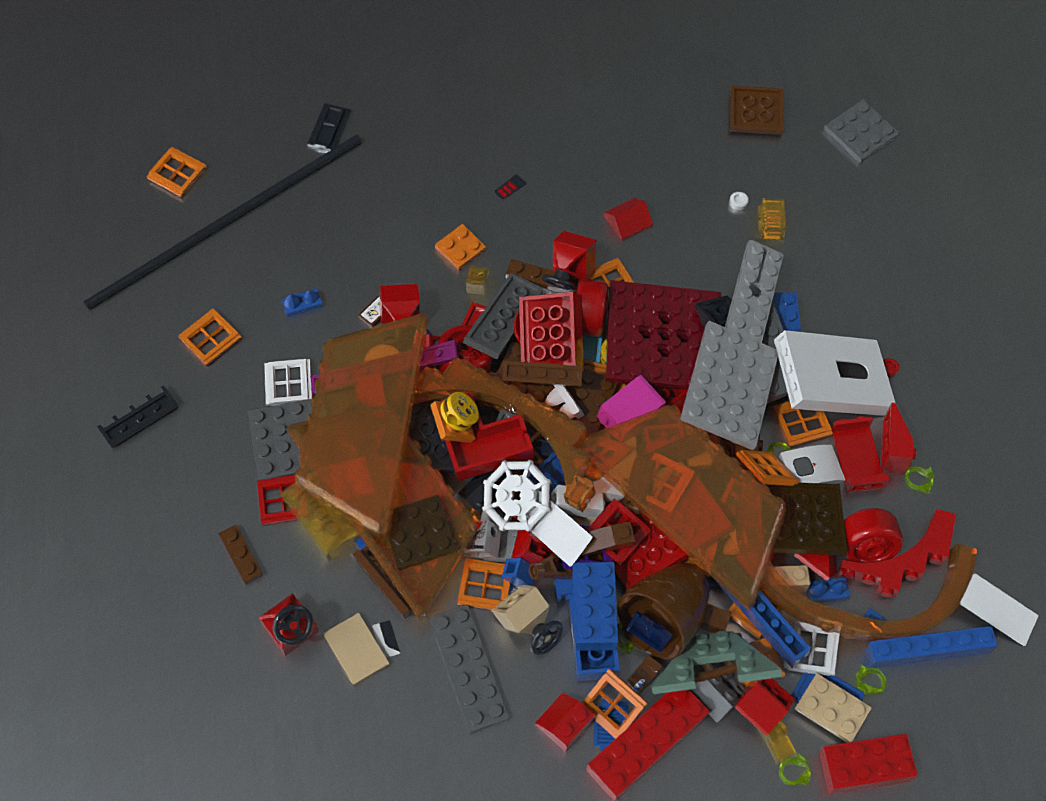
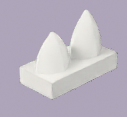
[544,385,584,420]

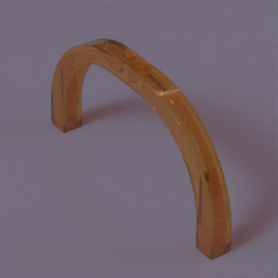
[735,479,977,642]

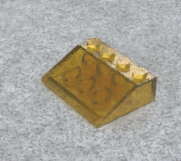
[280,465,377,561]

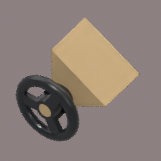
[491,585,563,655]

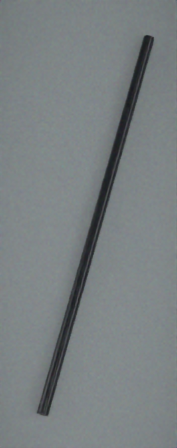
[83,134,362,309]

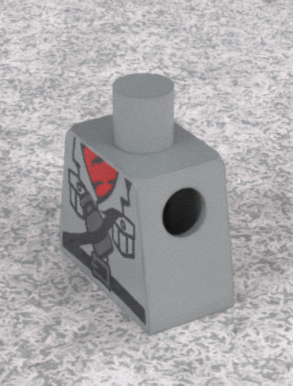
[457,511,501,559]

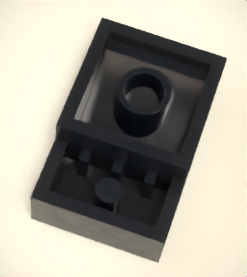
[695,295,732,329]

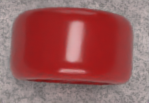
[577,279,609,337]
[437,325,493,384]
[844,508,903,563]

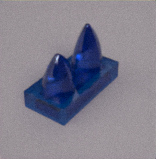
[625,611,672,652]

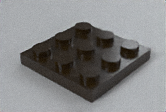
[381,494,457,571]

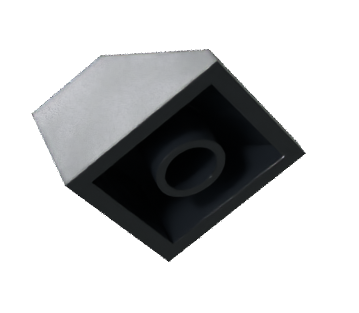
[458,471,503,516]

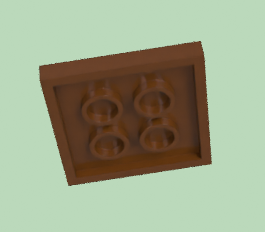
[730,85,783,135]

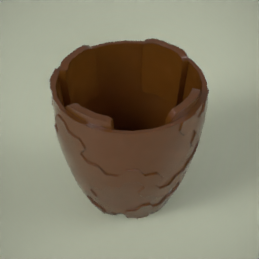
[617,563,710,659]

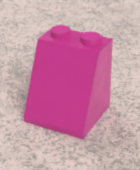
[597,375,666,444]

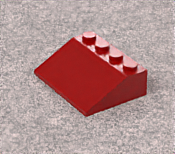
[519,292,584,371]

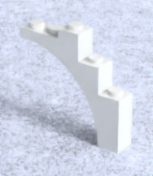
[550,437,639,519]

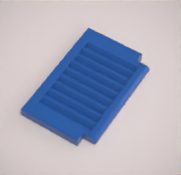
[593,700,628,751]

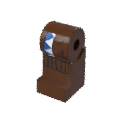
[626,655,663,695]

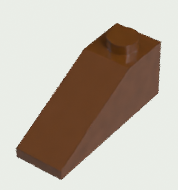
[579,522,635,557]

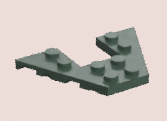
[652,631,782,694]

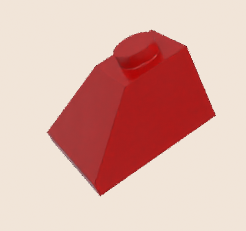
[794,554,837,581]

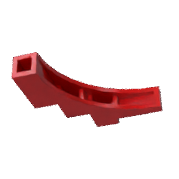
[837,509,956,598]

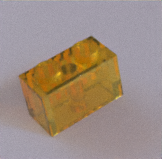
[757,199,786,240]

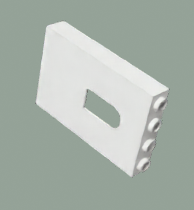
[774,330,895,416]

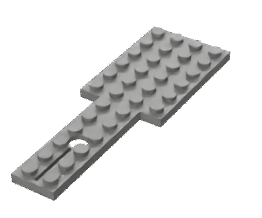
[680,239,784,450]

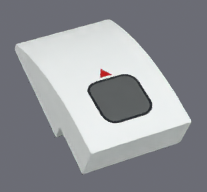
[778,445,845,484]

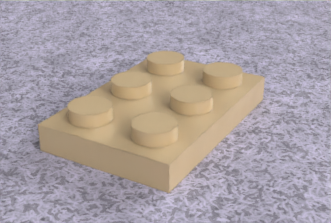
[795,673,872,743]

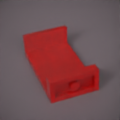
[831,416,889,493]

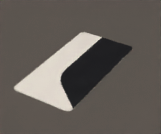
[372,620,400,658]

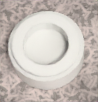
[730,192,748,210]

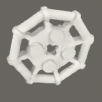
[482,460,551,532]

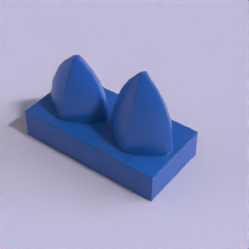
[282,288,323,317]
[807,578,850,604]

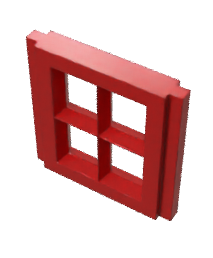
[257,473,309,525]
[586,498,651,566]

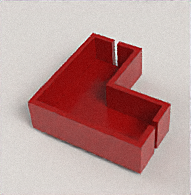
[440,391,534,481]

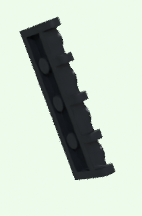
[97,385,178,448]

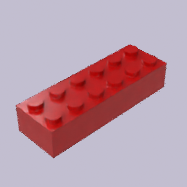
[586,690,710,801]

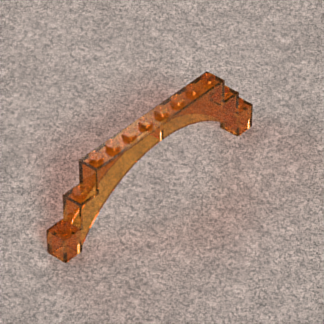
[384,357,596,512]

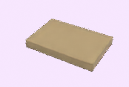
[323,613,390,687]

